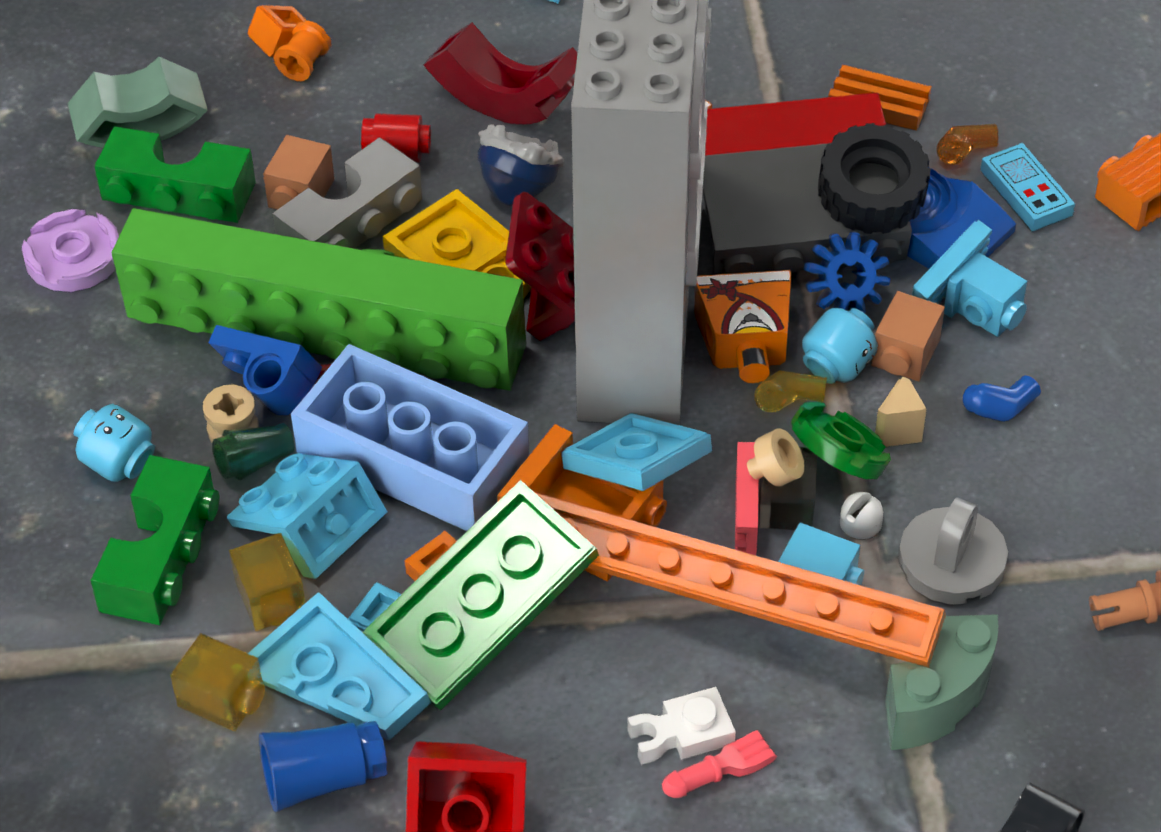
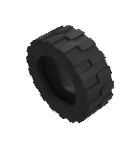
[818,123,931,234]

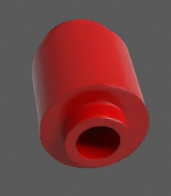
[361,114,431,163]

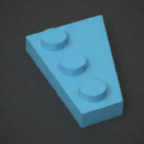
[235,592,431,740]

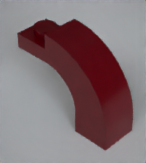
[423,22,578,125]

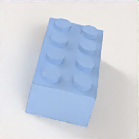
[291,344,529,531]

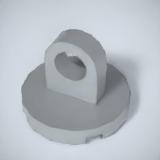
[898,497,1008,605]

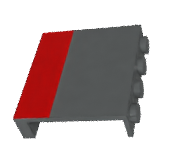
[703,92,912,275]

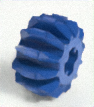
[804,232,890,313]

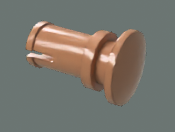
[1089,570,1161,631]

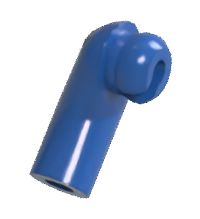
[963,375,1041,422]

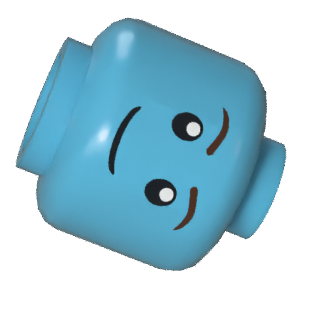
[802,308,878,384]
[73,404,155,482]

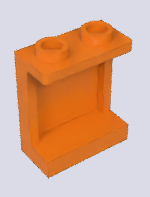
[497,424,667,582]

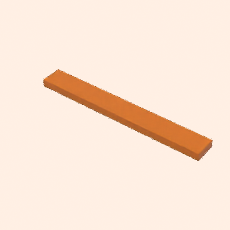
[536,493,946,668]

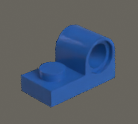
[208,325,322,415]

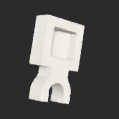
[627,687,736,765]

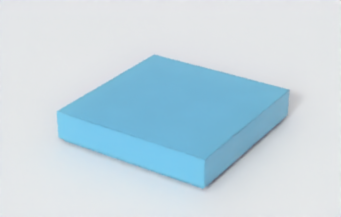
[561,413,712,491]

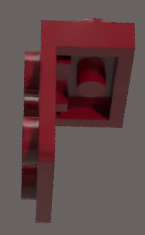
[505,192,575,341]

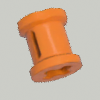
[273,20,332,81]

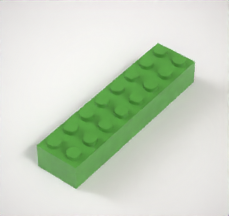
[111,208,526,391]

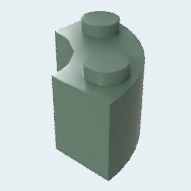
[68,57,208,148]
[885,614,999,750]

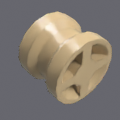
[203,384,259,450]

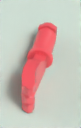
[662,730,777,798]

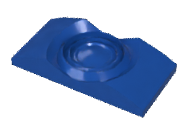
[907,166,1016,269]

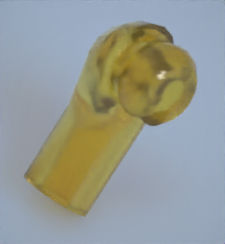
[754,371,827,412]

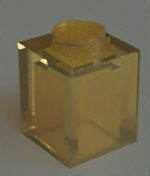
[229,533,305,631]
[170,633,265,732]

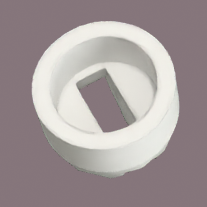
[840,492,883,539]

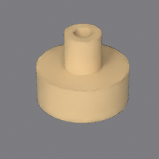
[747,428,804,487]

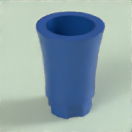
[259,721,387,813]

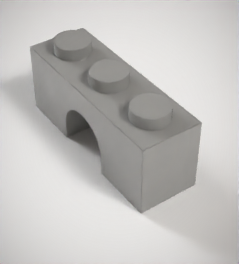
[272,137,422,249]

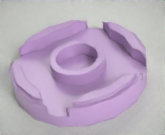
[22,209,119,292]

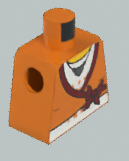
[694,270,791,383]

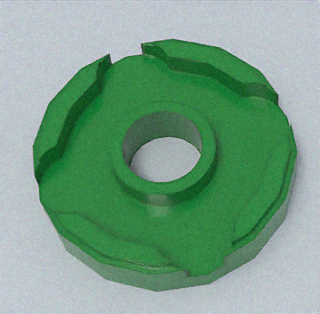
[791,401,891,480]

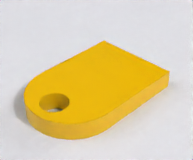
[383,189,531,298]

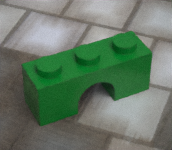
[94,126,256,223]
[90,455,220,625]

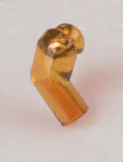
[936,124,998,165]

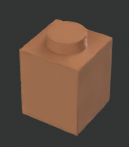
[263,135,335,210]
[871,291,945,382]

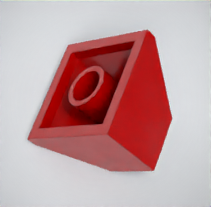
[406,741,527,832]

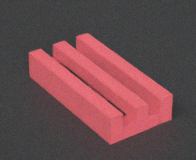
[735,442,758,555]

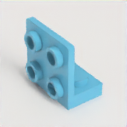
[227,453,388,579]

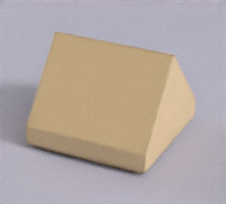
[875,377,927,447]

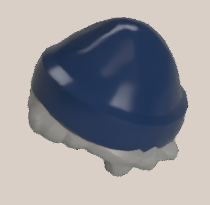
[477,124,564,206]

